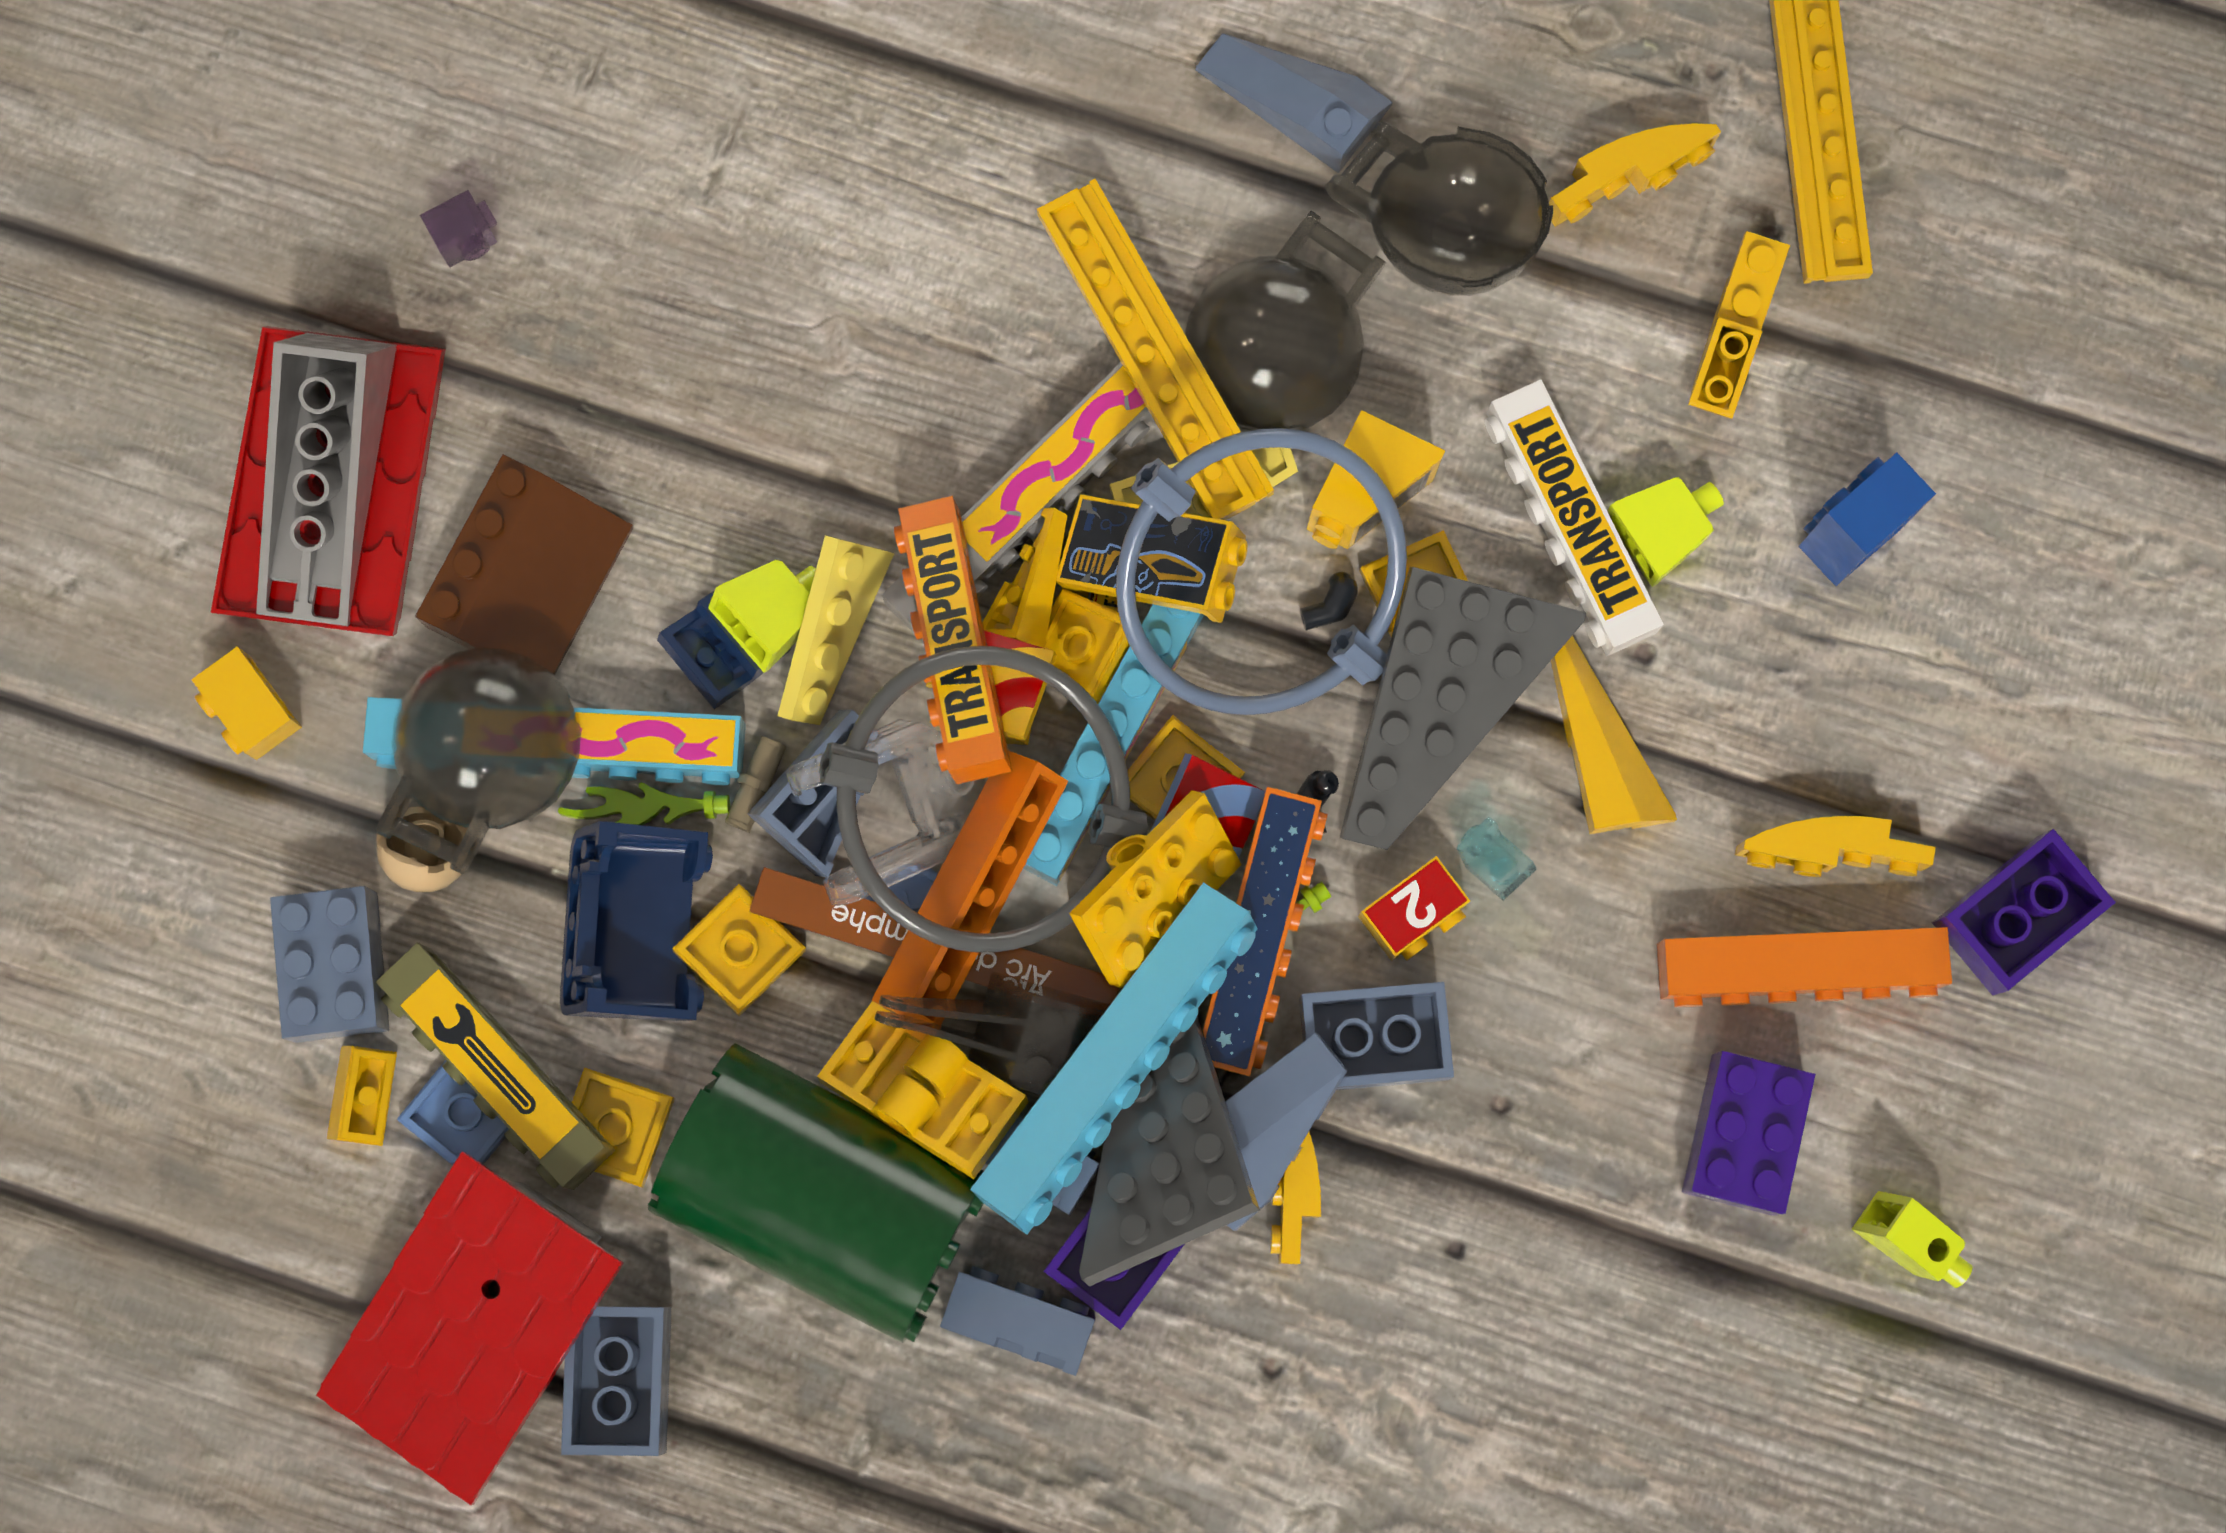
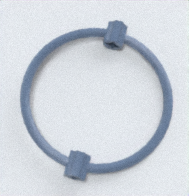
[1116,428,1407,715]

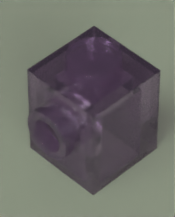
[420,190,498,267]

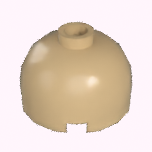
[376,800,472,892]

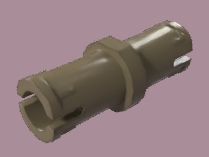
[725,736,786,833]

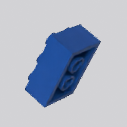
[1798,452,1936,586]

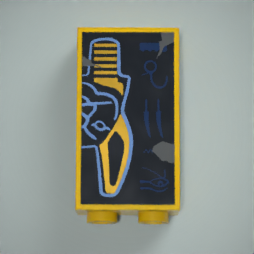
[1056,494,1248,623]

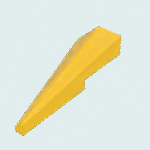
[930,508,1067,745]
[1551,635,1677,835]

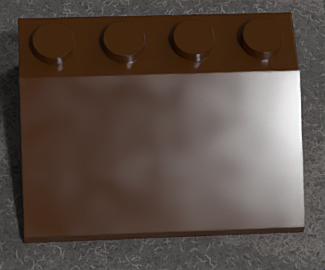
[415,454,634,688]

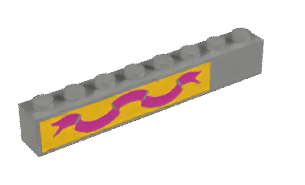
[882,362,1153,642]

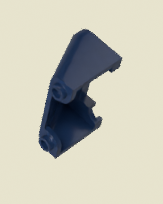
[560,821,713,1021]

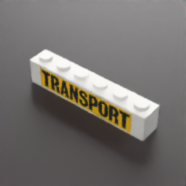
[1484,379,1664,657]

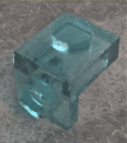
[1456,817,1537,901]

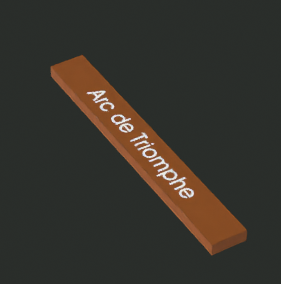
[749,867,1120,1022]

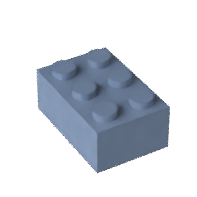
[270,886,389,1043]
[1299,982,1454,1090]
[561,1306,672,1456]

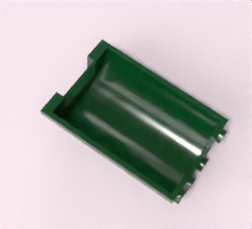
[648,1043,984,1343]

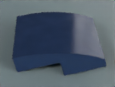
[657,578,792,710]

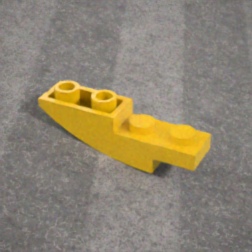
[1545,123,1721,227]
[1688,231,1790,419]
[1735,816,1936,877]
[1270,1132,1321,1265]

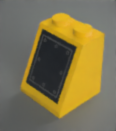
[1306,410,1445,549]

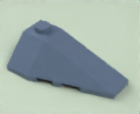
[1195,33,1393,173]
[1225,1033,1347,1231]

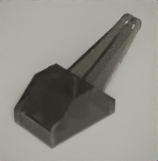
[874,972,1111,1095]

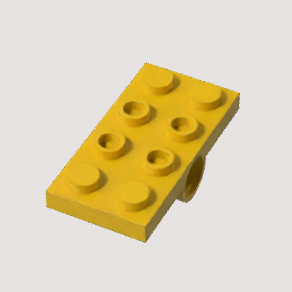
[1069,790,1242,988]
[817,1001,1029,1179]

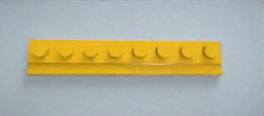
[1769,0,1873,284]
[1037,179,1274,520]

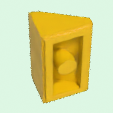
[327,1046,397,1146]

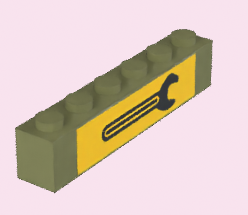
[376,942,616,1190]

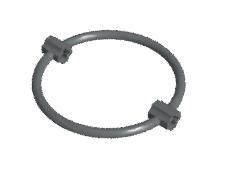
[819,646,1149,952]

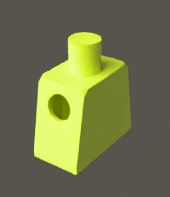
[1607,477,1724,587]
[708,560,816,673]
[1852,1191,1973,1288]

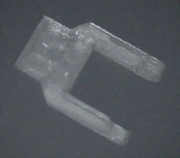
[785,719,989,906]

